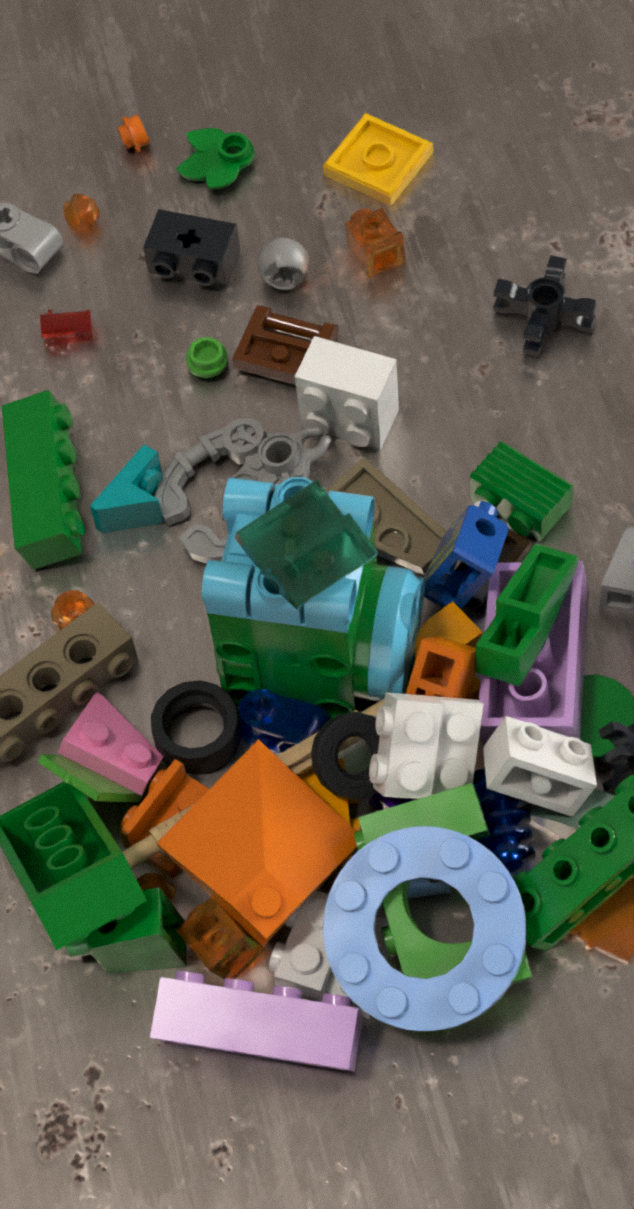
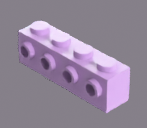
[150,970,364,1072]

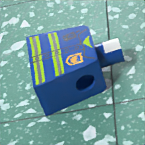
[424,501,509,609]

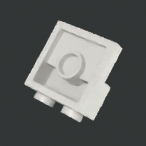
[369,692,484,799]
[269,891,392,1019]

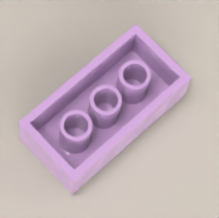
[479,561,589,747]

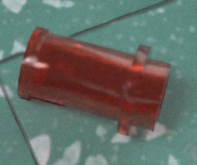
[40,309,92,343]

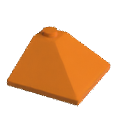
[156,739,357,947]

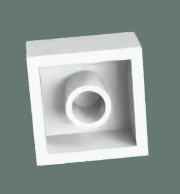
[295,336,399,450]

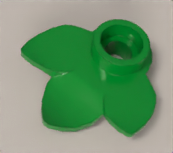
[177,128,255,190]

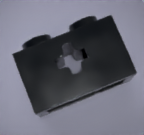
[143,209,240,288]

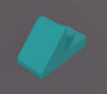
[90,444,164,533]

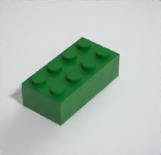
[0,782,147,951]

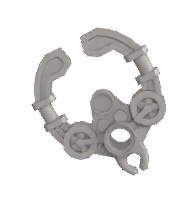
[155,417,332,563]

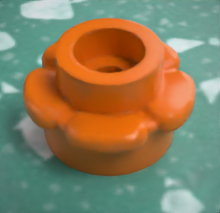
[117,114,150,153]

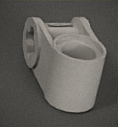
[0,202,64,274]

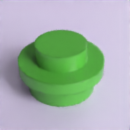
[186,337,228,378]

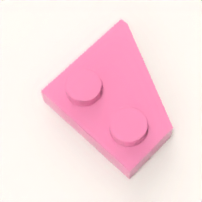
[58,692,163,796]

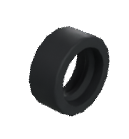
[151,680,241,774]

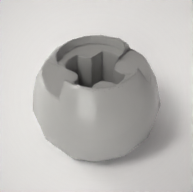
[257,237,310,290]

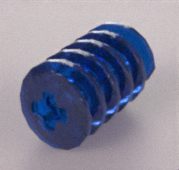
[473,768,537,874]

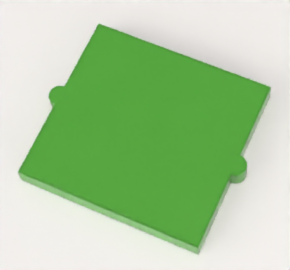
[38,754,143,802]

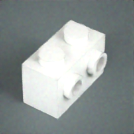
[483,716,597,817]

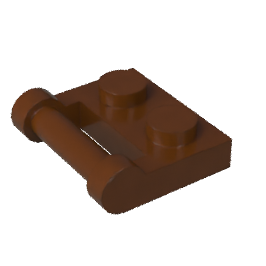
[232,305,339,385]

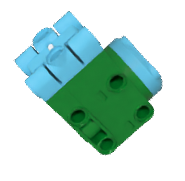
[201,477,425,720]

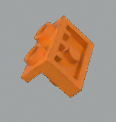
[120,759,210,879]

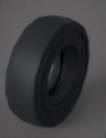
[311,712,380,799]

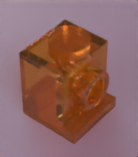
[345,208,405,278]
[177,897,265,980]

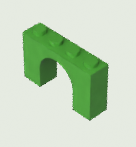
[354,783,533,986]

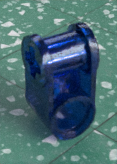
[239,689,332,754]

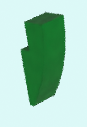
[476,544,578,686]

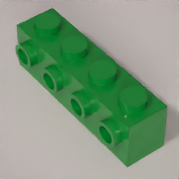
[2,390,85,570]
[513,774,634,951]

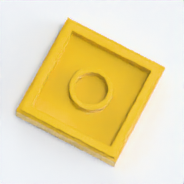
[322,113,433,206]

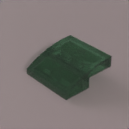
[234,480,378,609]

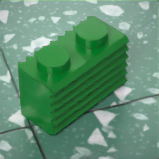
[469,441,574,541]

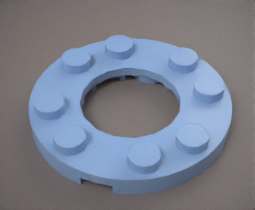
[323,826,526,1031]

